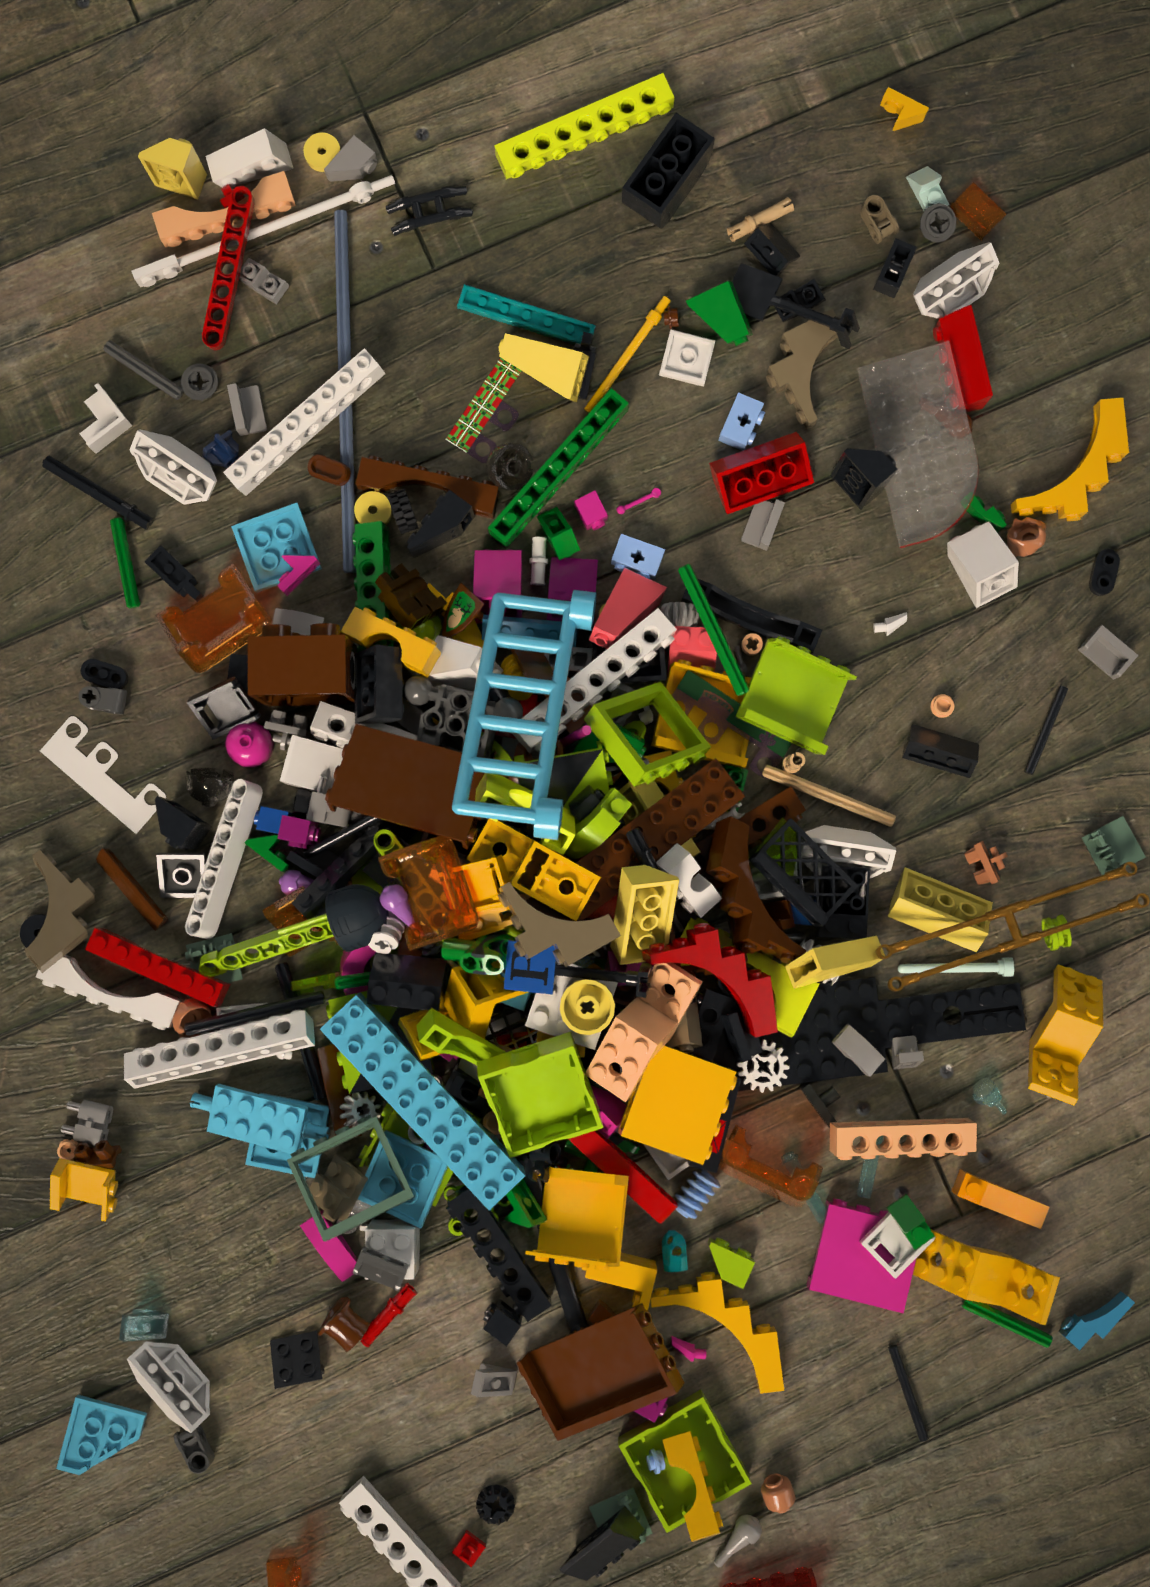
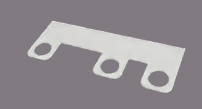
[40,716,166,834]

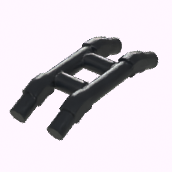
[386,185,473,236]

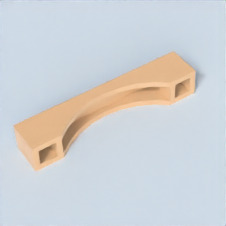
[152,171,296,247]

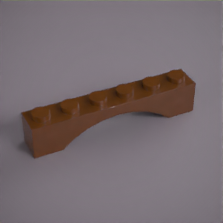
[355,455,500,519]

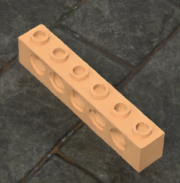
[830,1118,977,1160]

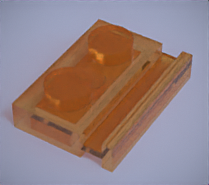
[950,182,1006,240]

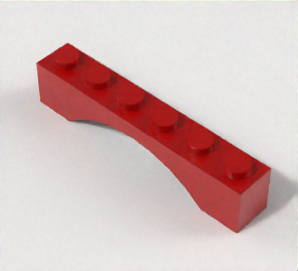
[85,928,231,1007]

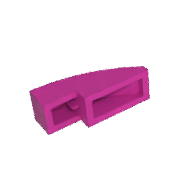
[300,1210,358,1282]

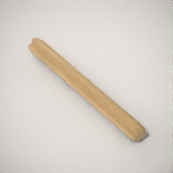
[762,765,896,827]

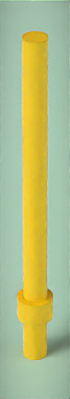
[584,296,671,413]

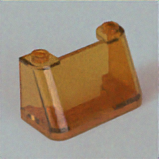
[155,563,272,673]
[378,836,479,951]
[719,1125,823,1208]

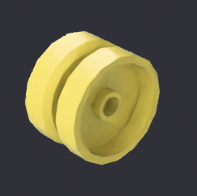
[560,979,615,1035]

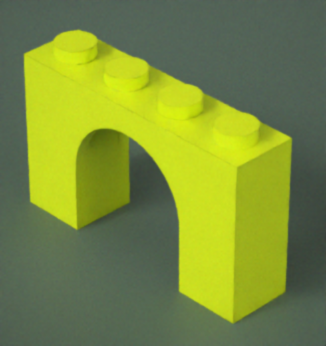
[475,773,576,855]

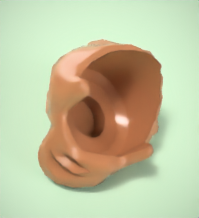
[1006,517,1047,557]
[172,997,213,1038]

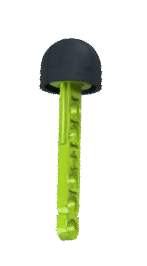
[199,884,389,977]

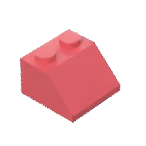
[667,626,717,676]

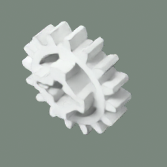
[736,1039,789,1093]

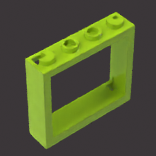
[584,682,711,787]

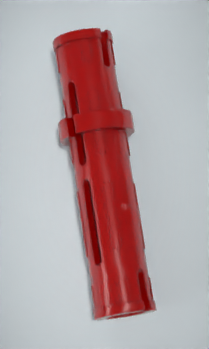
[360,1283,418,1347]

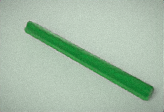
[678,564,749,696]

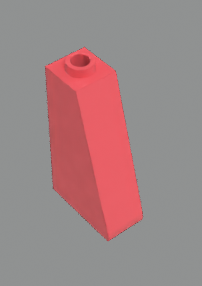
[589,568,667,649]

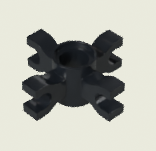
[528,1141,568,1183]

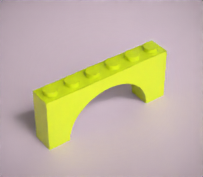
[680,918,819,1038]

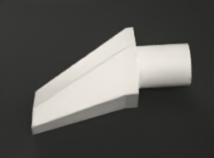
[873,612,907,636]

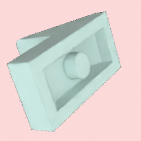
[906,166,949,211]

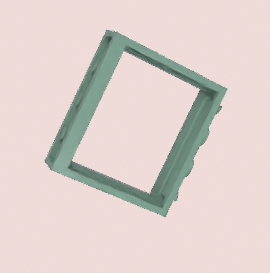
[287,1115,414,1242]

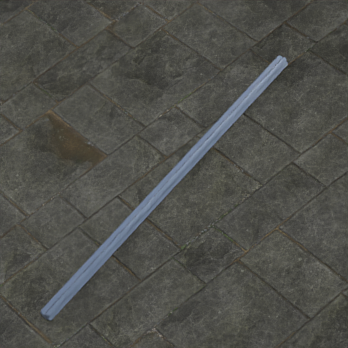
[334,210,356,574]

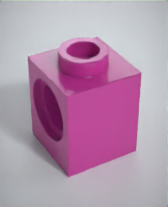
[574,491,608,531]

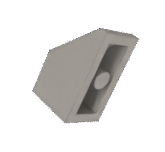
[324,135,377,182]

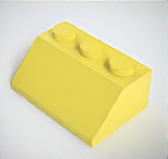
[138,138,207,200]

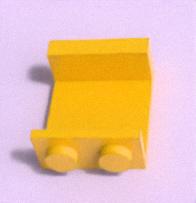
[50,1158,118,1221]

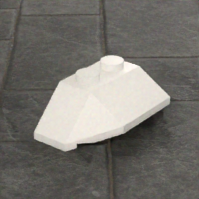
[913,242,999,319]
[130,429,217,505]
[801,825,896,878]
[127,1341,210,1433]

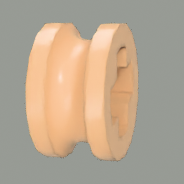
[741,633,763,656]

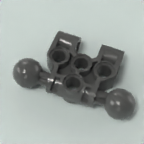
[404,675,523,758]

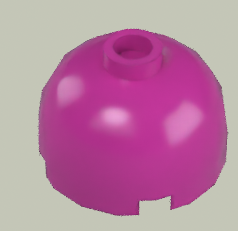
[225,721,274,768]

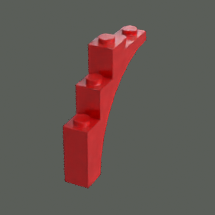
[641,923,778,1037]

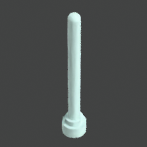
[898,957,1014,977]

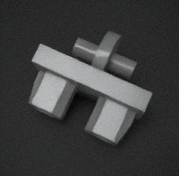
[264,710,310,751]

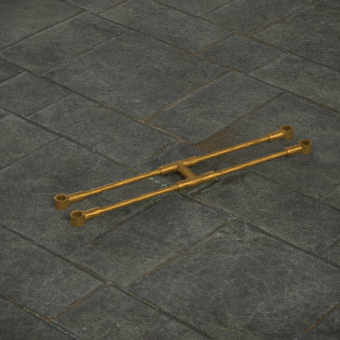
[876,862,1150,992]

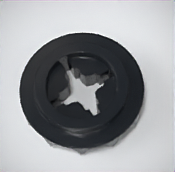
[476,1484,515,1525]

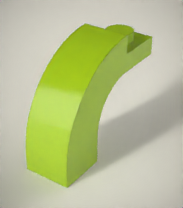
[565,788,632,859]

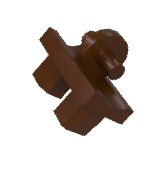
[73,1140,122,1169]

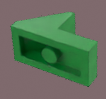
[245,835,291,872]
[504,1179,547,1228]
[886,1194,935,1250]

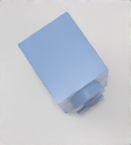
[718,392,765,451]
[611,534,665,580]

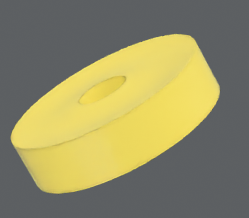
[303,132,341,172]
[354,491,392,525]

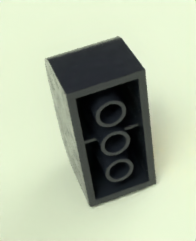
[622,112,715,229]

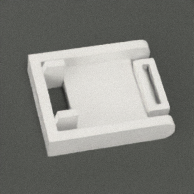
[859,1212,936,1279]

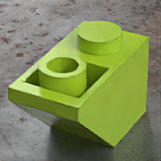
[708,1237,755,1289]

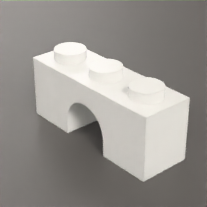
[656,843,722,918]

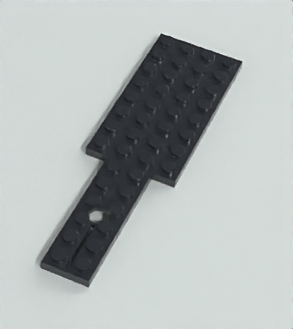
[693,977,1026,1091]

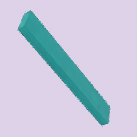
[457,284,596,345]

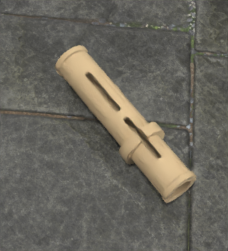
[727,197,794,242]
[782,752,805,773]

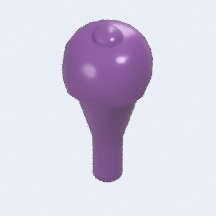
[279,870,314,897]
[380,884,424,938]

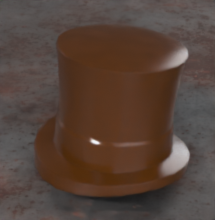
[318,1297,370,1352]

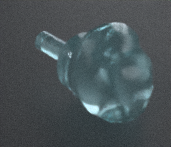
[972,1077,1007,1115]

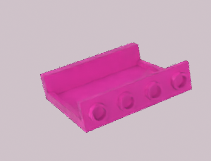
[806,1198,916,1314]

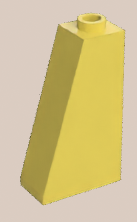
[499,333,589,402]
[785,936,885,989]

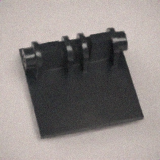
[270,1331,325,1389]

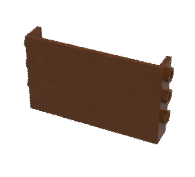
[325,724,485,849]
[516,1303,685,1441]

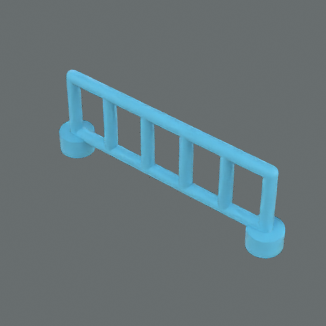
[452,590,596,840]

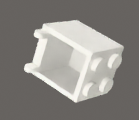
[360,1220,420,1279]

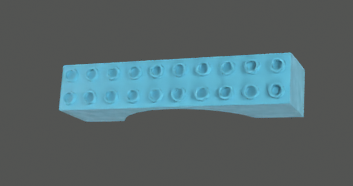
[320,992,525,1210]

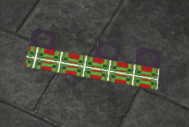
[446,335,522,463]

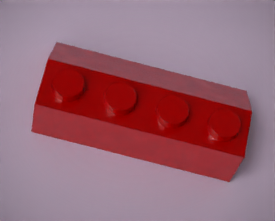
[933,305,993,413]
[709,432,814,514]

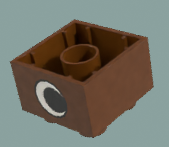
[248,623,357,707]

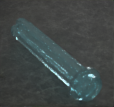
[857,1135,883,1198]
[781,1151,827,1224]

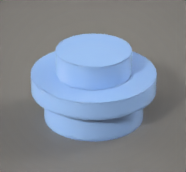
[646,1449,665,1474]

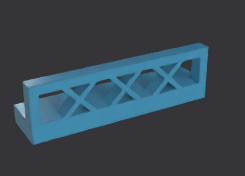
[482,615,578,647]

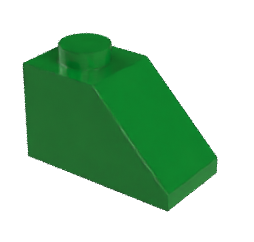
[537,507,580,560]

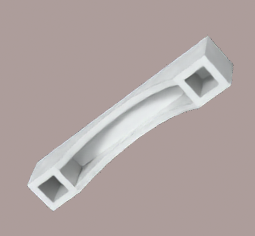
[36,955,183,1030]

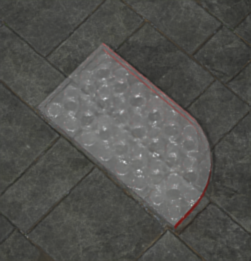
[857,341,979,548]

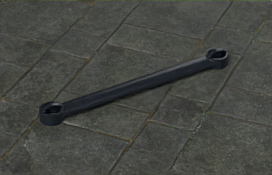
[515,1153,589,1334]

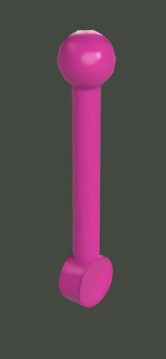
[616,488,661,514]

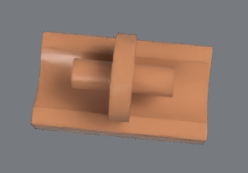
[964,840,1008,885]

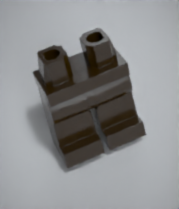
[375,563,447,630]

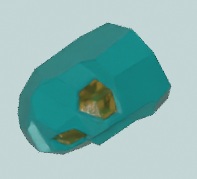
[662,1230,688,1272]

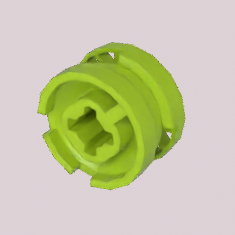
[1041,915,1072,951]

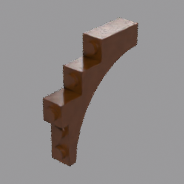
[706,816,806,964]

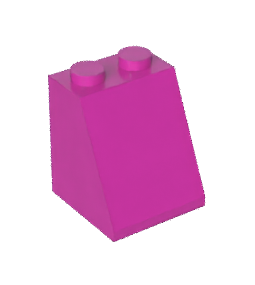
[473,549,522,624]

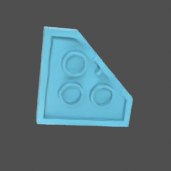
[56,1395,147,1475]

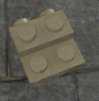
[310,1154,368,1222]

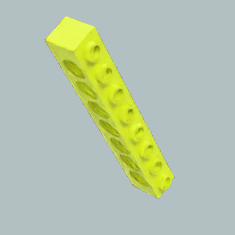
[494,73,674,179]

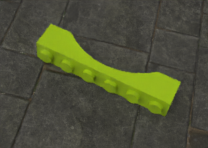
[416,1008,506,1066]

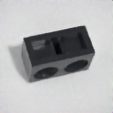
[483,1298,523,1347]

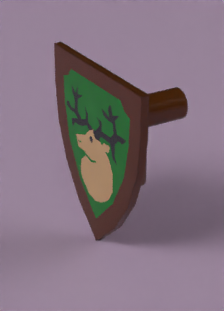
[442,583,486,638]

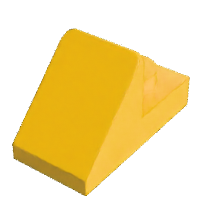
[880,87,929,131]

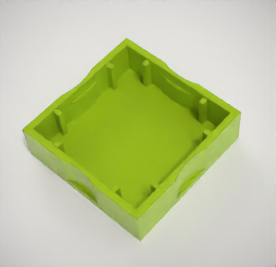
[477,1032,603,1158]
[618,1390,752,1533]

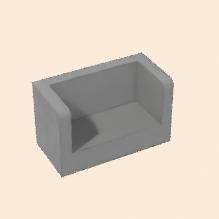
[1078,625,1138,680]

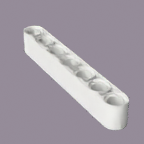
[185,779,263,939]

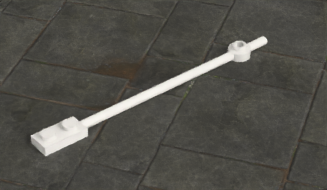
[131,175,395,287]

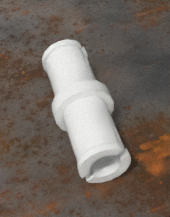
[529,537,548,585]

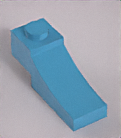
[1059,1291,1135,1350]

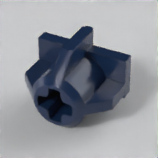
[202,430,239,468]

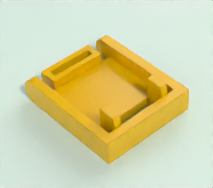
[450,855,510,915]

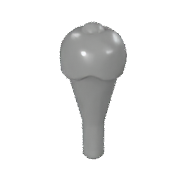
[714,1514,762,1567]

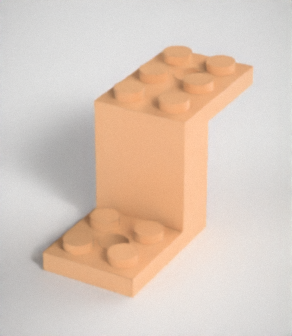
[584,962,703,1102]

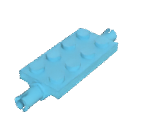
[190,1084,330,1154]

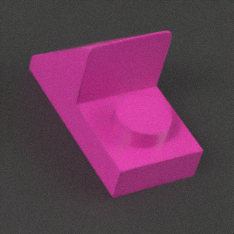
[277,555,321,596]

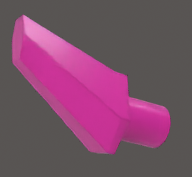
[671,1336,706,1362]

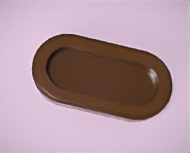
[307,454,351,486]

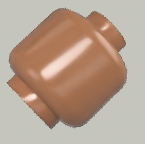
[761,1473,796,1513]

